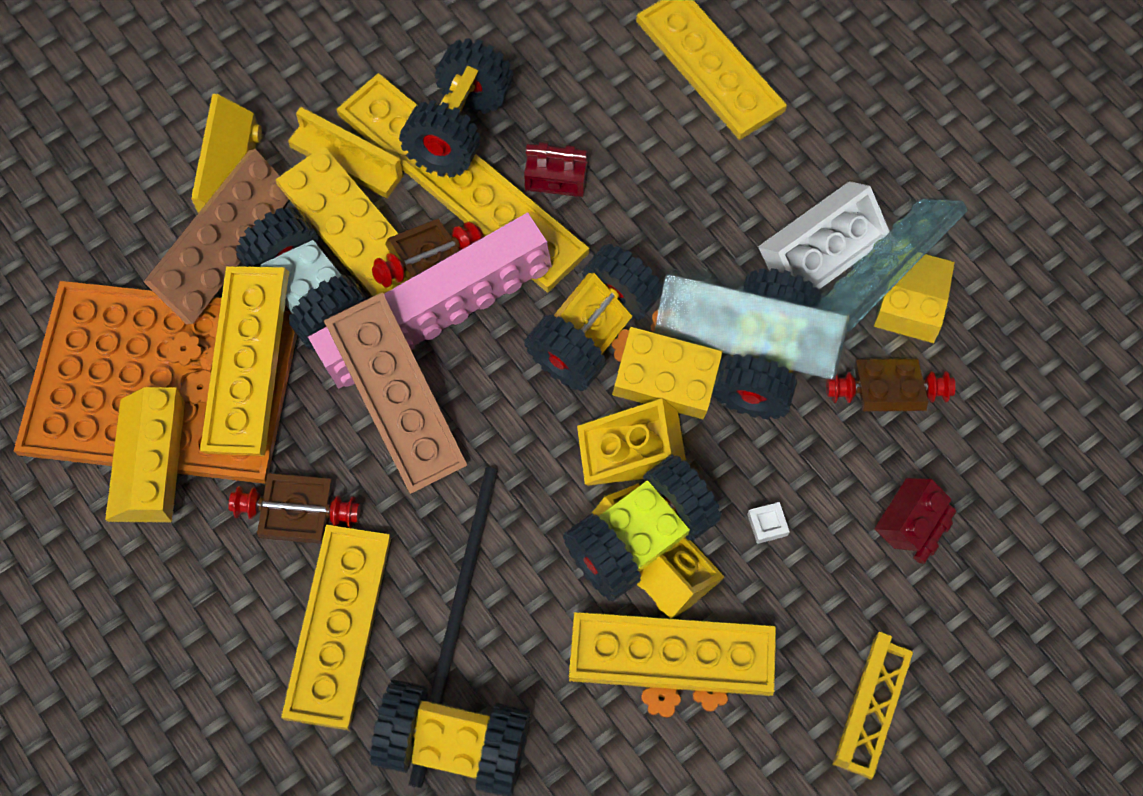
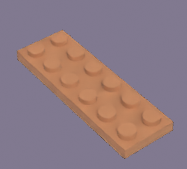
[144,149,289,324]
[323,292,467,494]

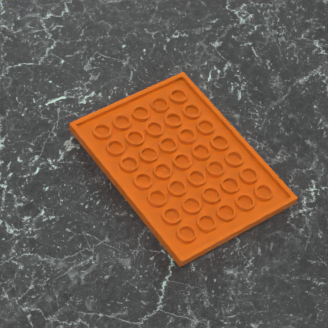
[14,281,297,484]

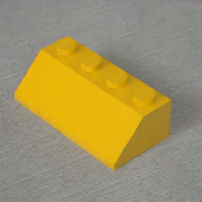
[191,94,262,213]
[105,387,185,522]
[591,484,724,619]

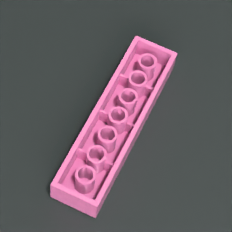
[308,213,552,389]

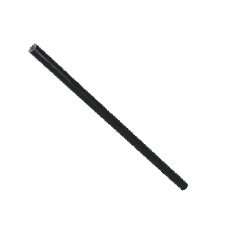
[408,467,498,788]

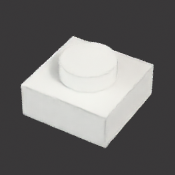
[748,502,789,544]

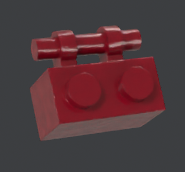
[524,142,588,197]
[874,478,956,564]

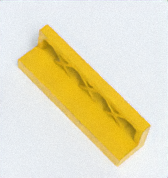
[288,107,403,199]
[833,632,913,779]

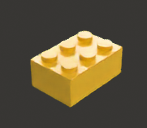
[612,327,723,419]

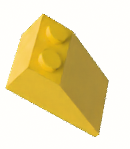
[874,246,955,343]
[577,398,686,486]

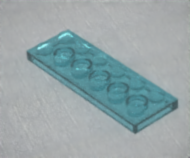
[813,199,968,331]
[654,274,850,380]

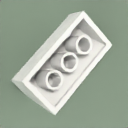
[758,181,892,289]

